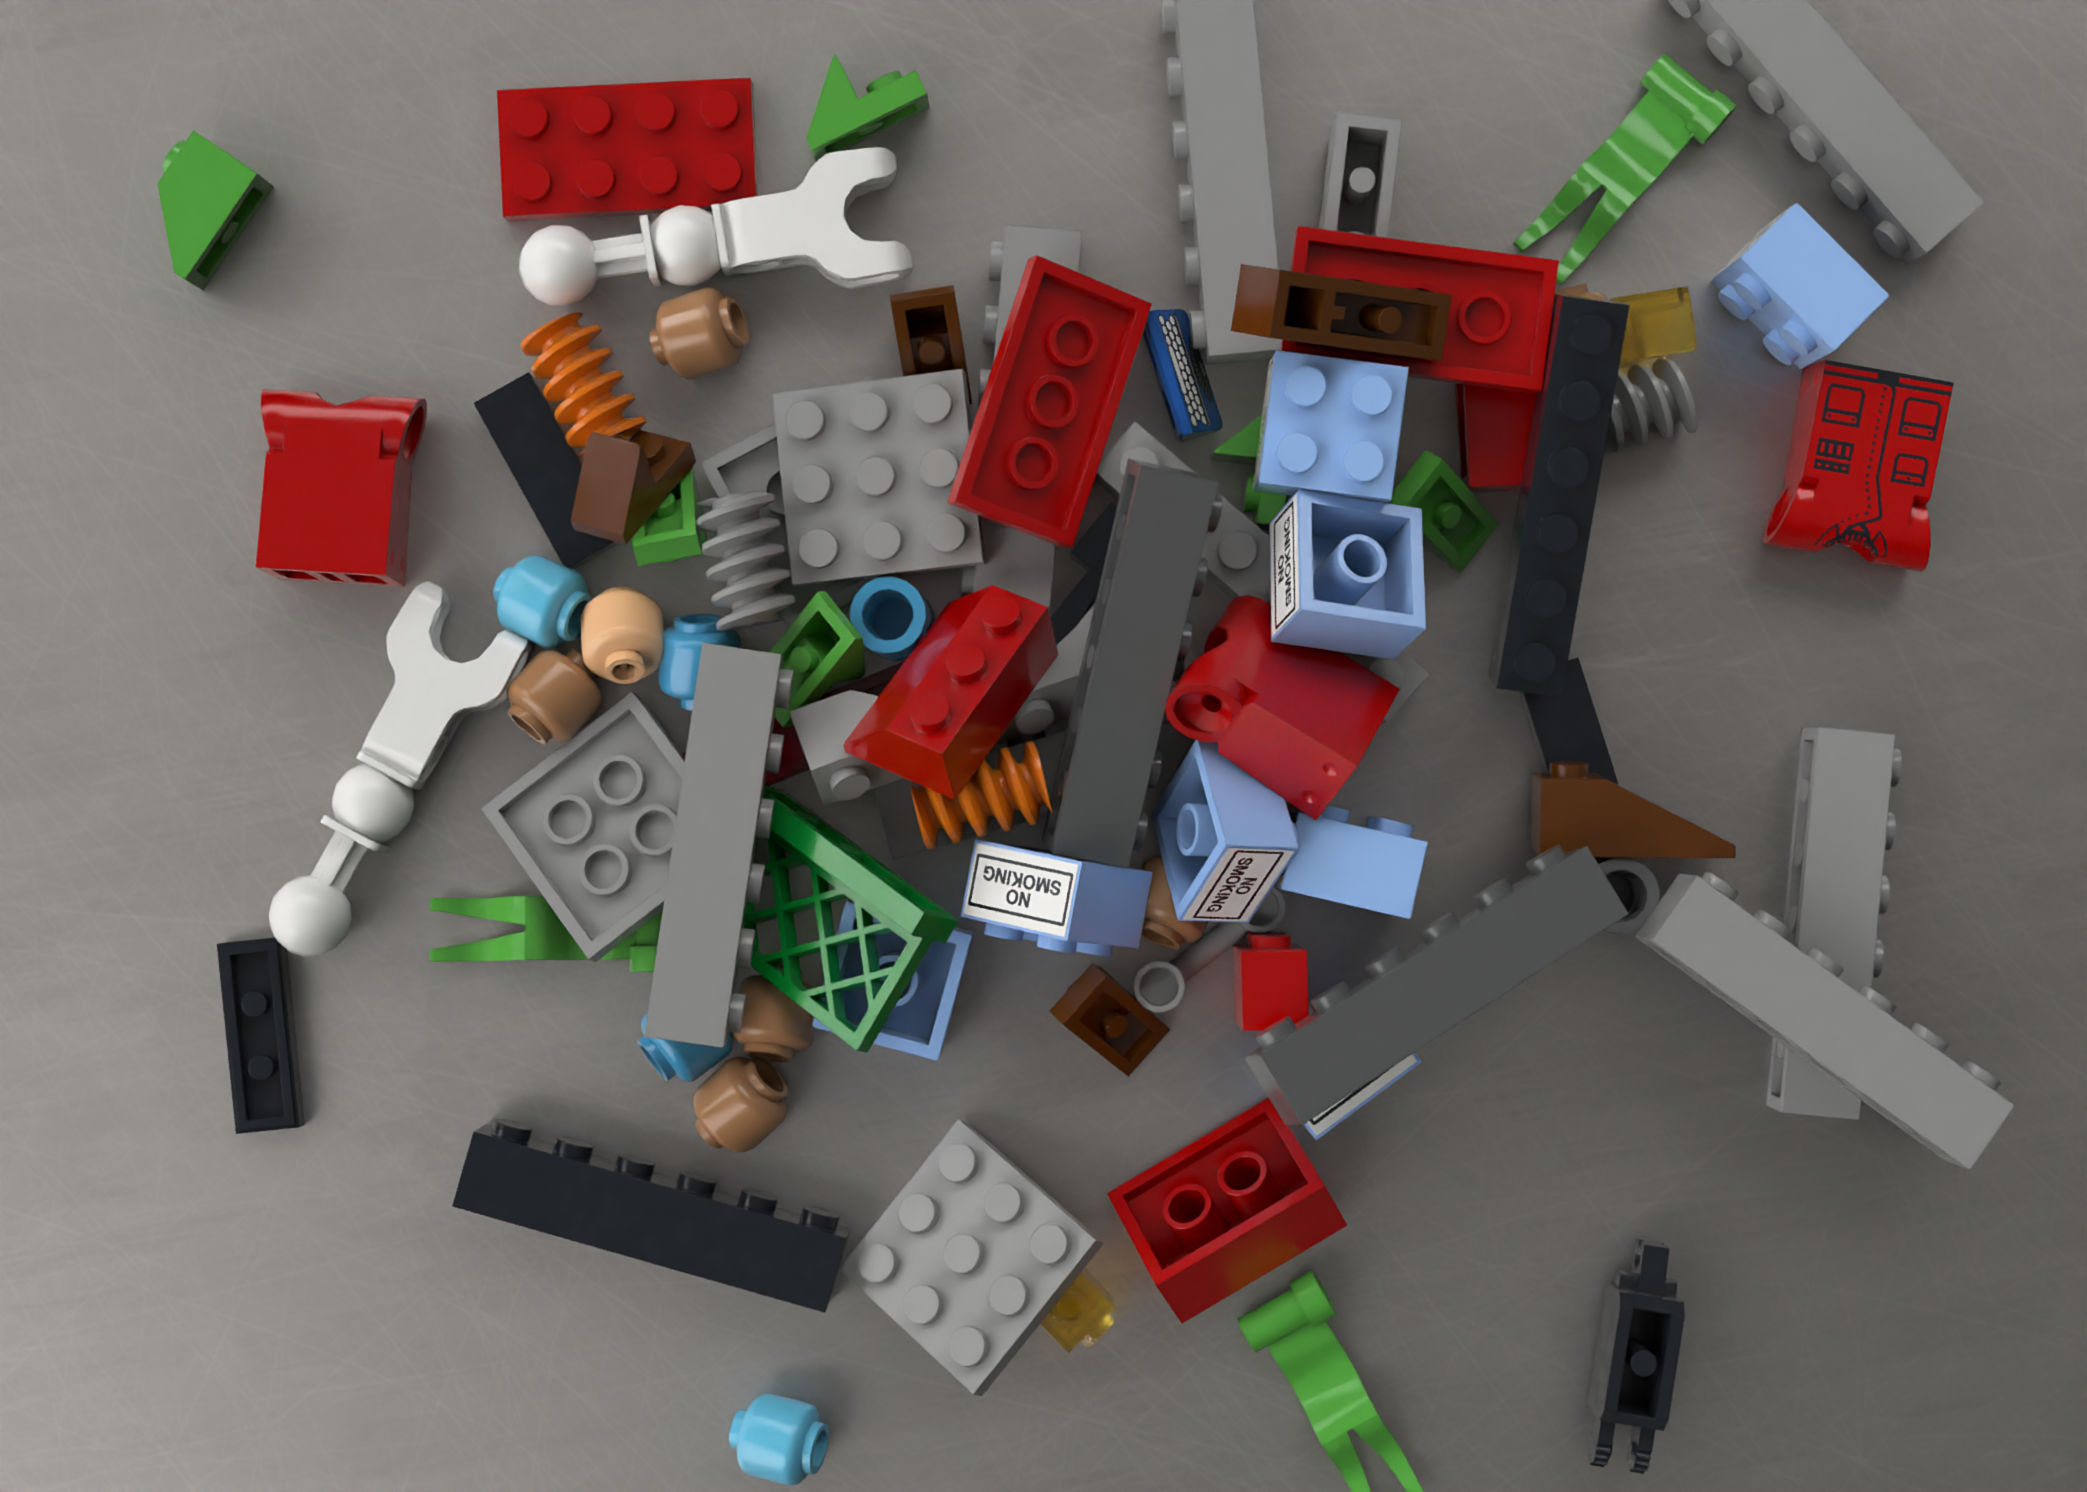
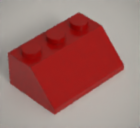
[843,585,1058,800]
[1107,1098,1348,1324]

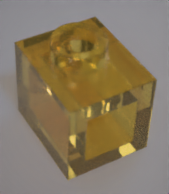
[1040,1268,1115,1353]

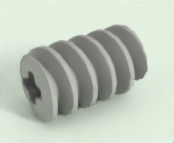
[1607,357,1698,453]
[696,491,796,631]

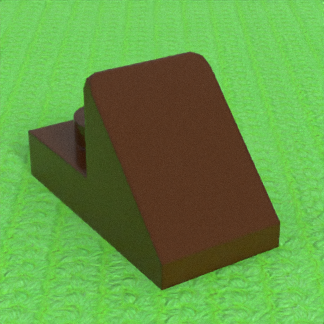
[889,285,973,405]
[571,430,696,545]
[1049,963,1171,1077]

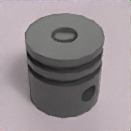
[1594,857,1660,934]

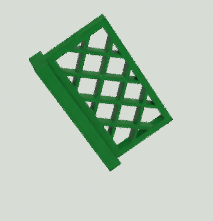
[744,785,959,1053]

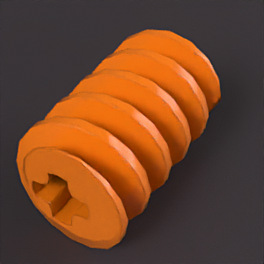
[520,312,647,458]
[910,741,1053,849]

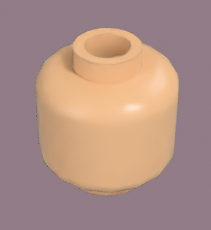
[580,586,664,684]

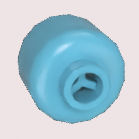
[493,555,593,648]
[729,1393,829,1485]

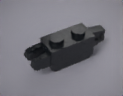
[1587,1239,1685,1474]

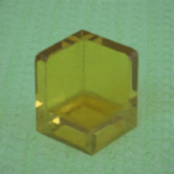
[1609,286,1697,369]

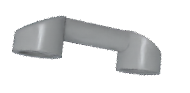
[1133,886,1286,1012]

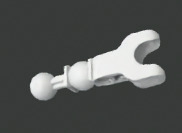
[519,147,914,306]
[269,581,533,957]

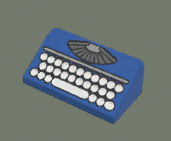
[1142,309,1223,443]

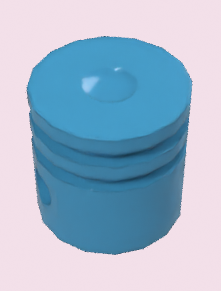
[849,576,935,661]

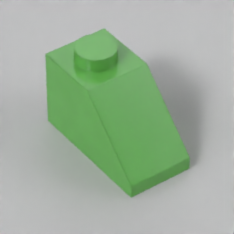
[157,130,274,291]

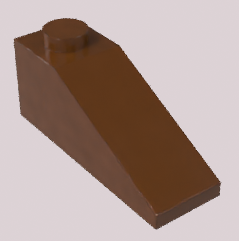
[1231,264,1452,361]
[1530,761,1736,858]

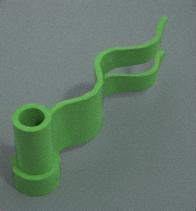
[1513,53,1737,285]
[429,896,663,972]
[1237,1270,1424,1492]

